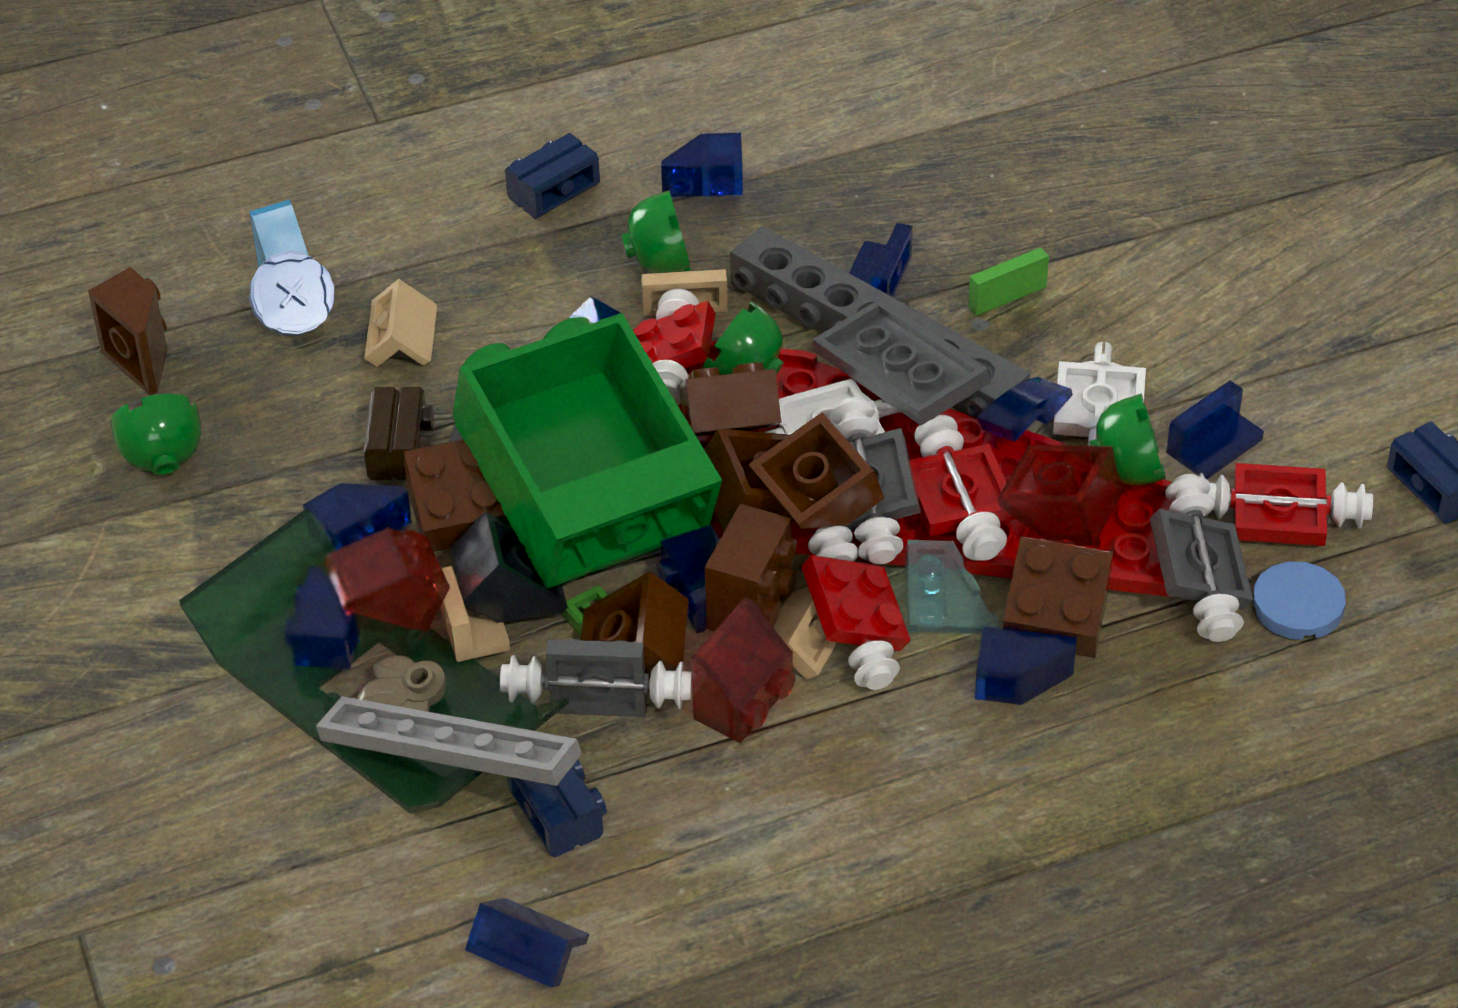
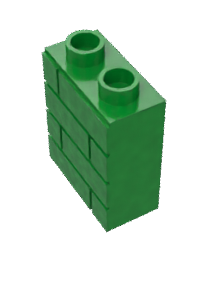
[452,313,722,589]

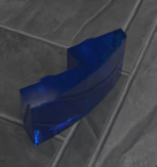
[977,377,1073,442]

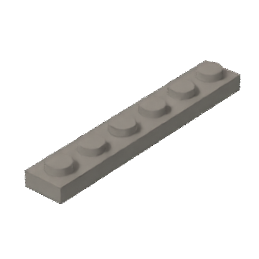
[316,696,582,786]

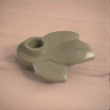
[357,656,447,712]

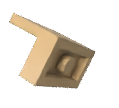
[641,269,728,316]
[364,279,437,367]
[434,566,510,662]
[753,587,837,680]

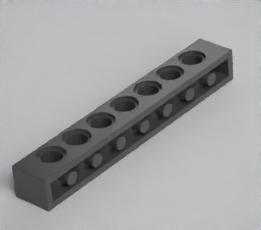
[730,226,1030,427]

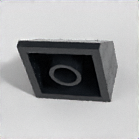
[450,511,568,623]

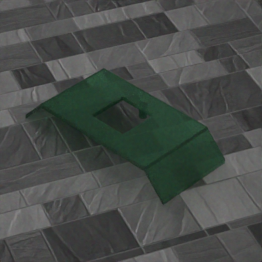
[179,507,569,814]

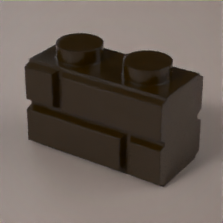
[364,387,434,480]

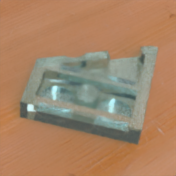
[905,540,999,634]

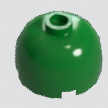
[621,191,692,274]
[702,302,784,375]
[110,393,202,475]
[1089,393,1166,486]

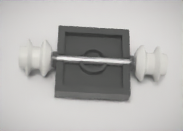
[830,397,921,564]
[1150,474,1253,642]
[500,639,693,717]

